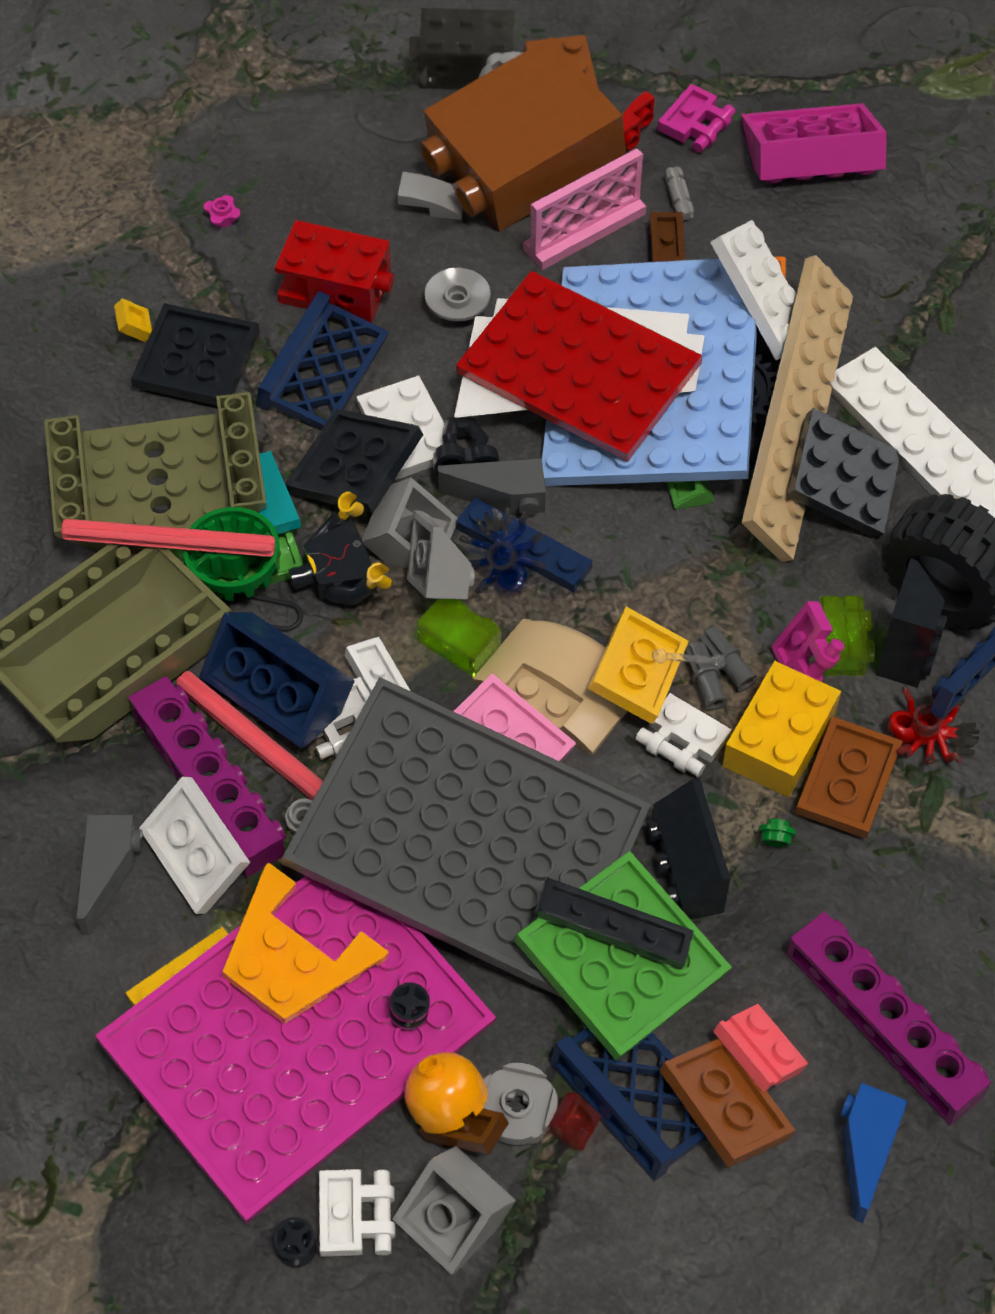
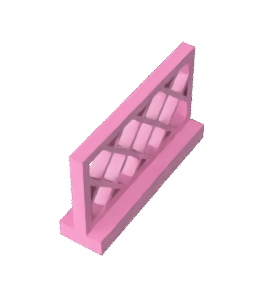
[523,148,646,270]

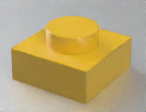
[114,298,152,342]

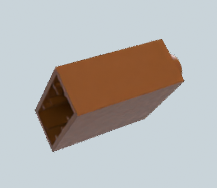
[419,37,626,232]

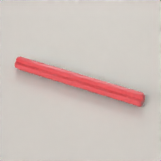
[61,519,276,557]
[176,671,323,801]

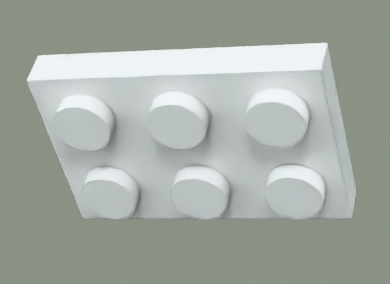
[356,376,444,480]
[139,777,250,914]

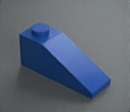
[840,1083,908,1223]

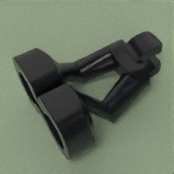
[432,405,500,476]

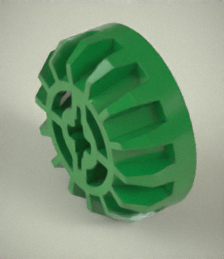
[182,507,281,601]

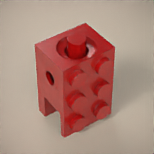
[274,220,395,323]

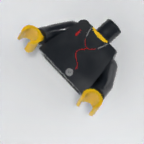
[288,492,392,606]

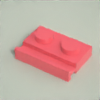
[713,1004,809,1093]

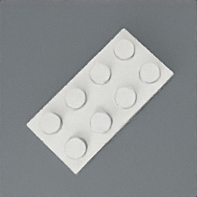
[710,220,796,360]

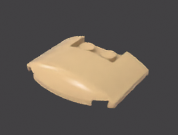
[472,619,628,756]

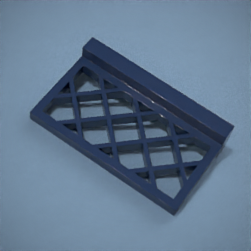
[256,291,389,430]
[550,1027,707,1182]

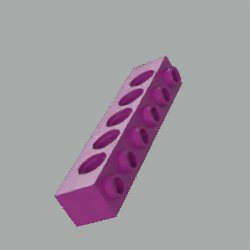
[128,675,287,878]
[786,911,991,1126]

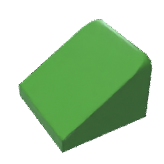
[667,480,715,510]

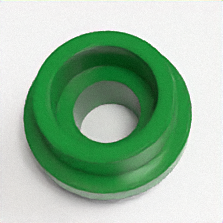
[758,819,796,847]

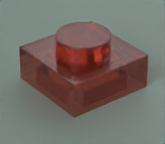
[548,1092,602,1150]

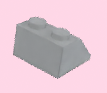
[362,477,458,568]
[407,510,475,599]
[392,1146,516,1275]

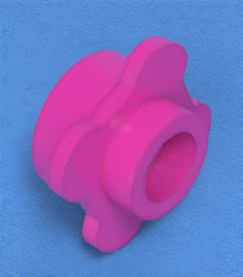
[204,195,241,227]

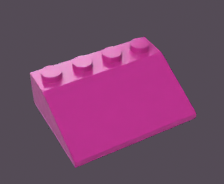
[741,104,887,183]

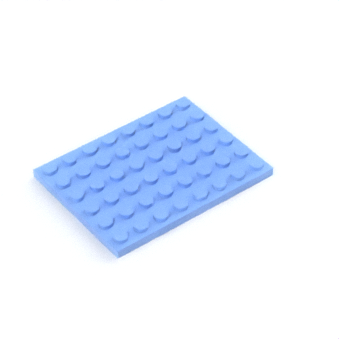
[542,259,757,486]

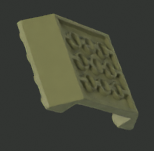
[44,392,267,551]

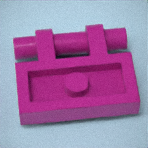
[657,84,735,153]
[771,601,844,681]

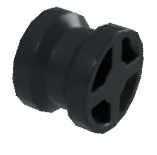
[389,982,430,1030]
[273,1217,317,1268]

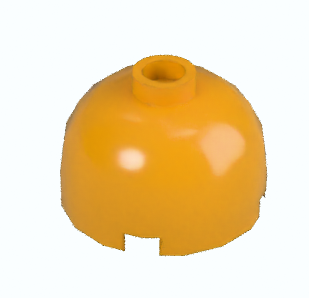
[405,1052,488,1134]

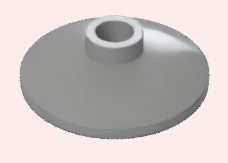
[425,268,490,321]

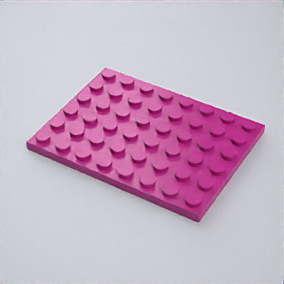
[95,876,496,1224]

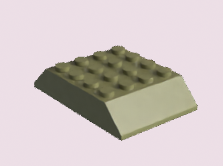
[0,522,232,743]

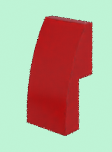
[622,91,655,151]

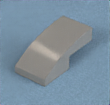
[398,172,463,220]

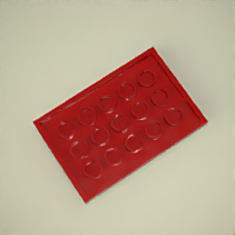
[456,270,702,462]

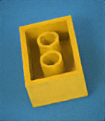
[722,660,841,798]

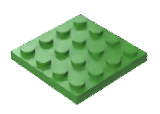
[514,851,732,1061]

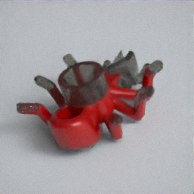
[887,686,980,764]

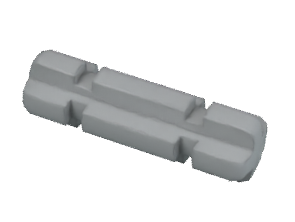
[665,166,694,221]

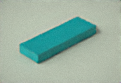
[259,451,301,534]

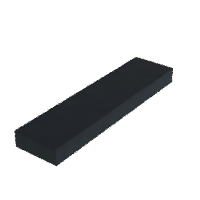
[534,877,694,970]

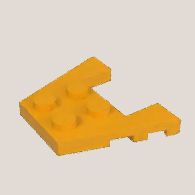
[222,862,389,1024]

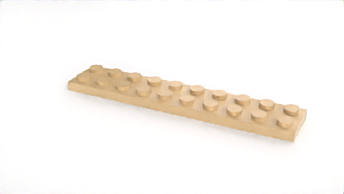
[742,255,853,562]

